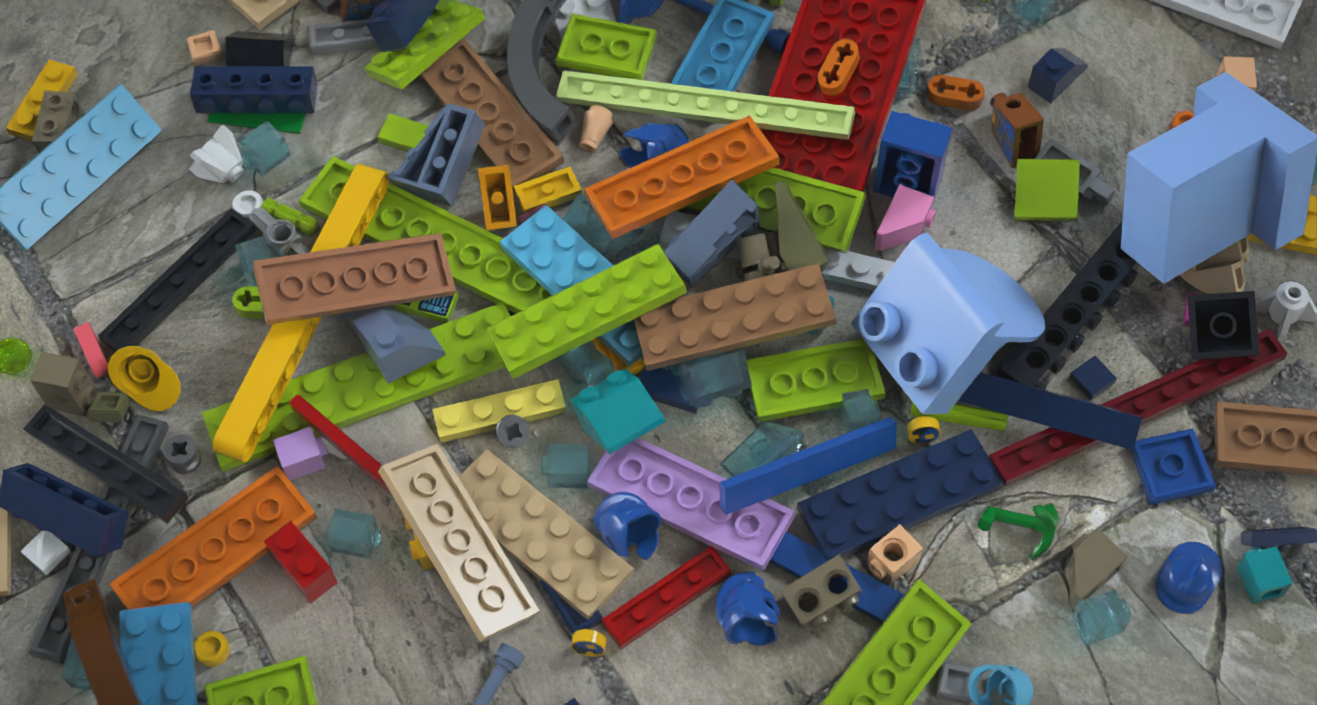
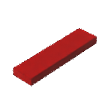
[289,394,390,494]
[601,546,732,650]

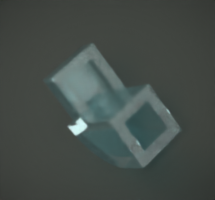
[557,340,616,387]

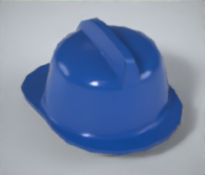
[1155,541,1223,614]

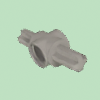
[249,207,311,257]

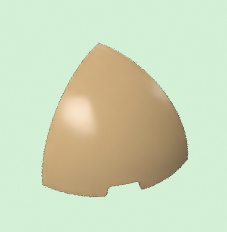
[1180,236,1249,294]

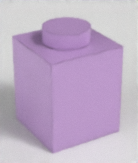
[273,426,328,481]

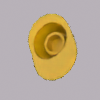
[108,346,181,411]

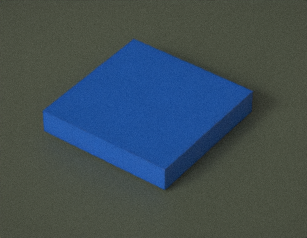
[1130,428,1216,505]

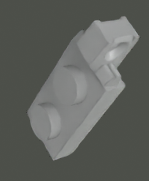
[1034,138,1115,205]

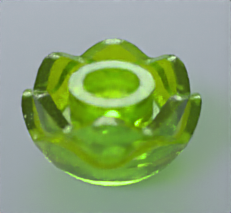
[0,337,33,375]

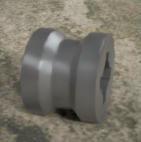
[496,414,530,448]
[163,434,202,475]

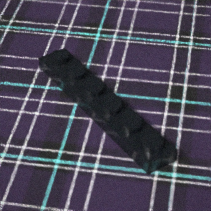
[98,208,256,352]
[23,404,189,524]

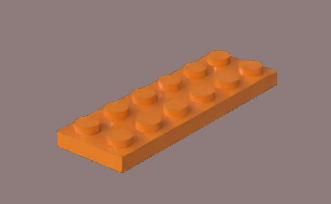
[584,115,780,239]
[109,466,318,610]

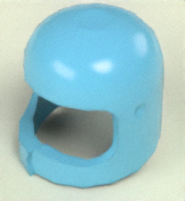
[968,664,1033,705]

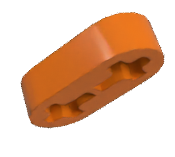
[818,39,860,95]
[927,75,984,110]

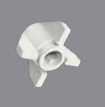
[189,125,244,183]
[1255,281,1317,342]

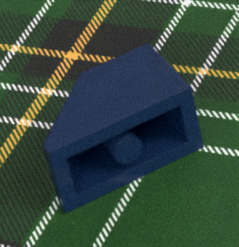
[1028,48,1088,103]

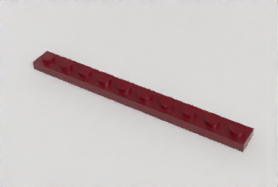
[989,328,1288,487]

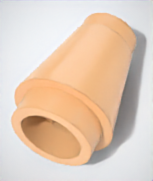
[579,105,613,152]

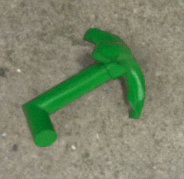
[978,503,1059,560]

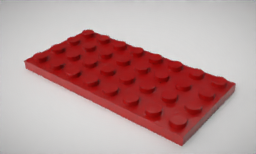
[759,0,927,192]

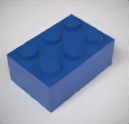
[873,111,952,207]

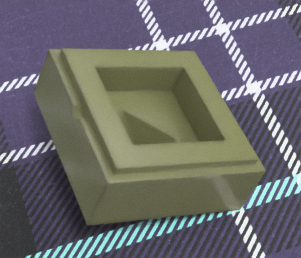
[88,392,130,422]

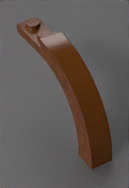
[62,579,143,705]

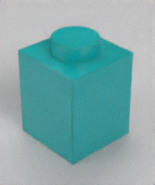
[1236,546,1293,604]

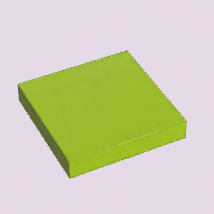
[1014,159,1080,222]

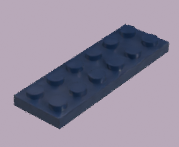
[796,429,1005,562]

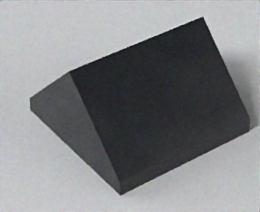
[225,31,295,66]
[1187,291,1259,360]

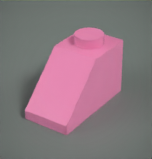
[874,184,936,251]

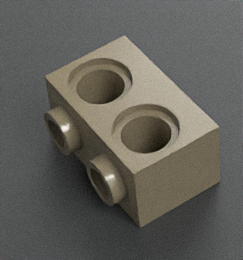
[32,91,84,153]
[781,554,863,630]

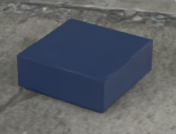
[1069,356,1117,400]

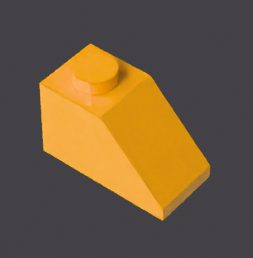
[478,165,517,230]

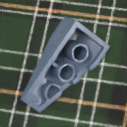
[342,305,445,383]

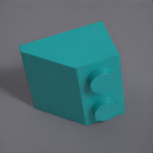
[570,368,666,454]

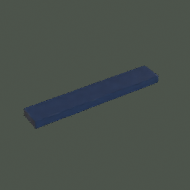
[958,372,1143,450]

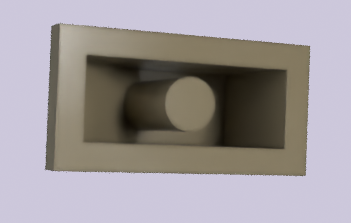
[1069,528,1128,611]

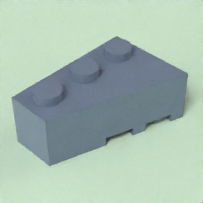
[664,180,760,287]

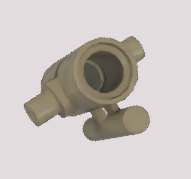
[735,231,784,281]

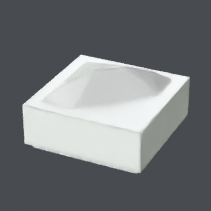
[20,531,71,575]

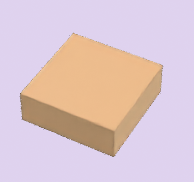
[186,30,223,66]

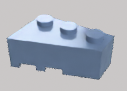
[387,103,485,207]

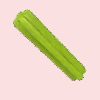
[910,402,1008,431]

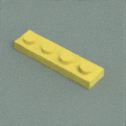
[432,379,567,443]

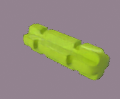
[261,198,318,235]

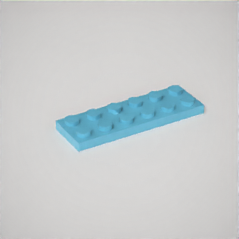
[0,84,162,250]
[500,205,643,367]

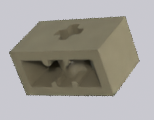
[30,352,97,416]

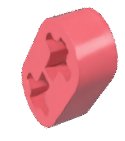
[73,321,108,379]

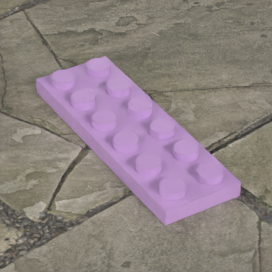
[587,438,795,572]

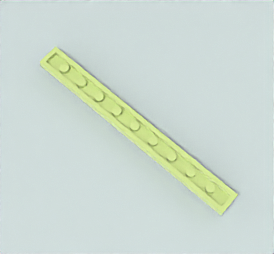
[556,70,855,140]

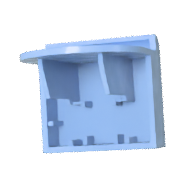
[851,233,1045,414]

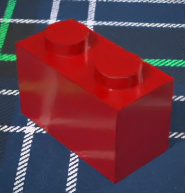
[264,521,338,603]

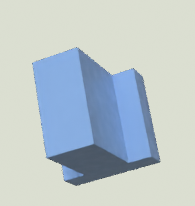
[1121,72,1317,284]

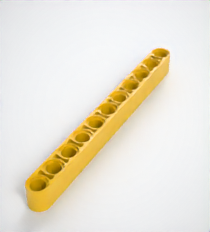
[212,163,389,463]

